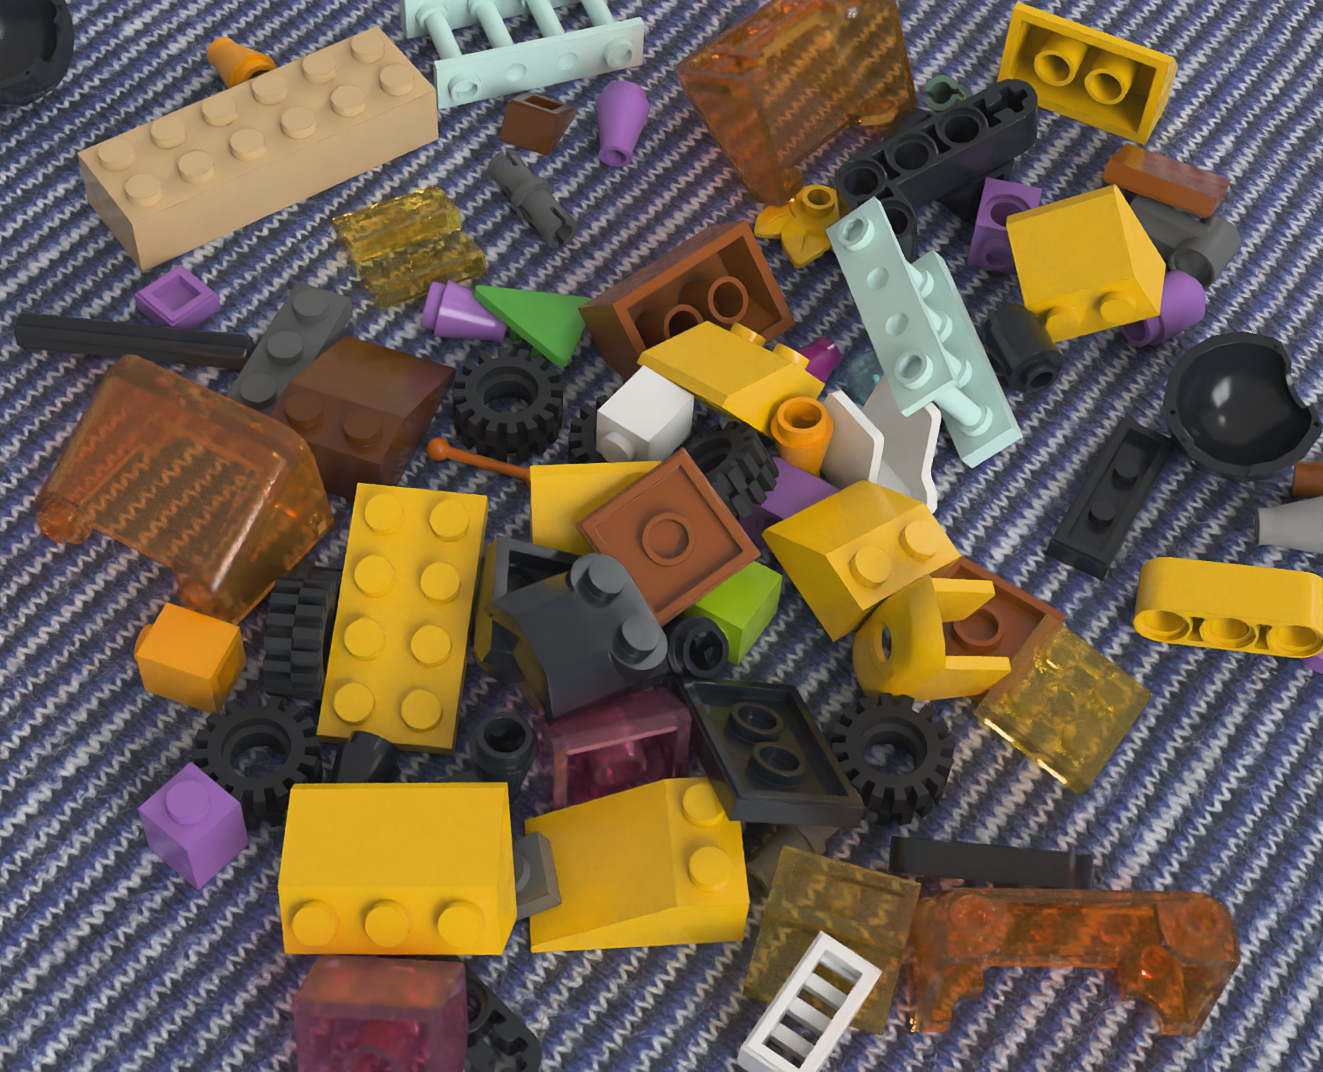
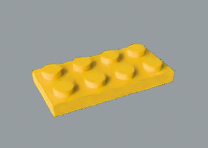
[316,483,489,756]

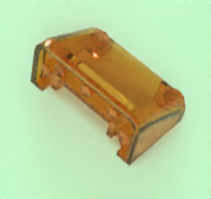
[676,0,918,208]
[34,354,335,626]
[903,888,1241,1035]

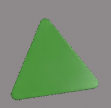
[473,285,592,367]

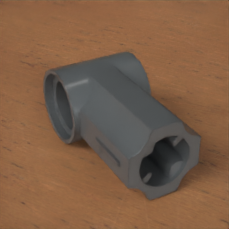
[1129,194,1242,289]

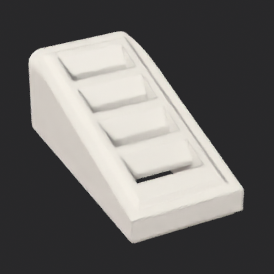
[737,931,882,1072]

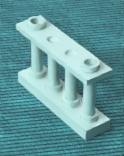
[400,0,644,110]
[826,196,1023,468]

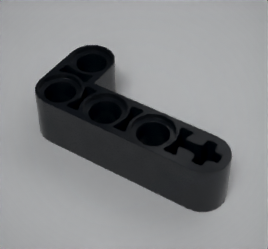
[835,79,1038,264]

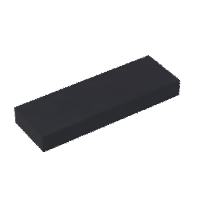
[1046,417,1176,581]

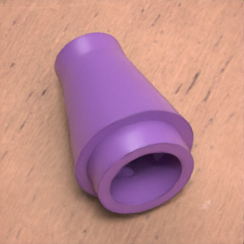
[596,81,650,167]
[421,279,508,344]

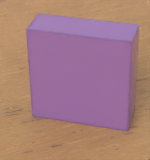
[134,264,221,329]

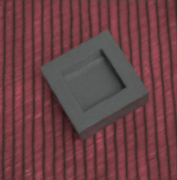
[512,831,562,922]

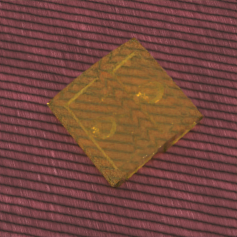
[332,184,488,310]
[743,845,922,1036]

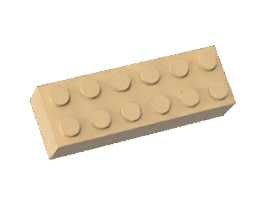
[77,26,439,272]

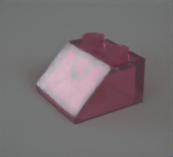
[532,687,692,812]
[292,955,469,1072]

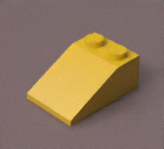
[524,777,750,953]

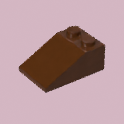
[262,335,456,501]

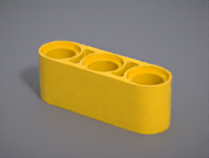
[1133,557,1323,658]

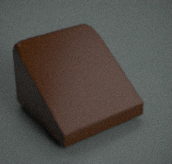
[500,92,577,155]

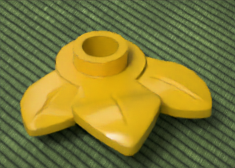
[754,185,841,269]

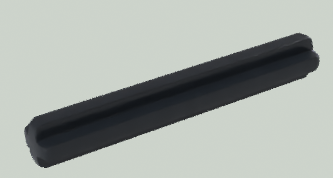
[14,312,255,370]

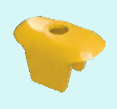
[852,574,1011,705]

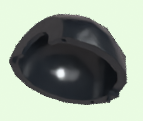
[0,0,75,108]
[1163,331,1323,483]

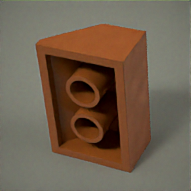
[578,220,796,381]

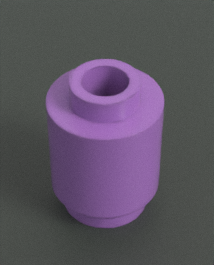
[1119,270,1206,347]

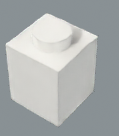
[596,365,694,463]

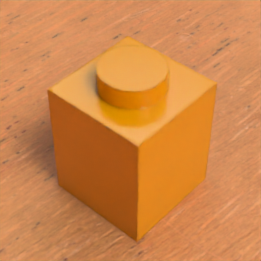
[134,602,247,714]

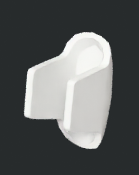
[820,374,942,514]

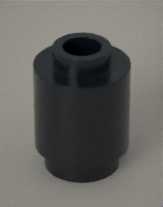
[984,304,1064,393]

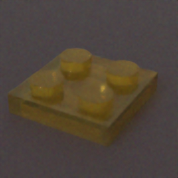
[972,613,1153,796]

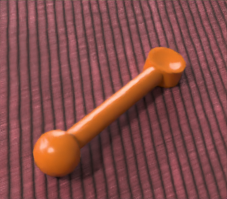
[426,437,530,489]

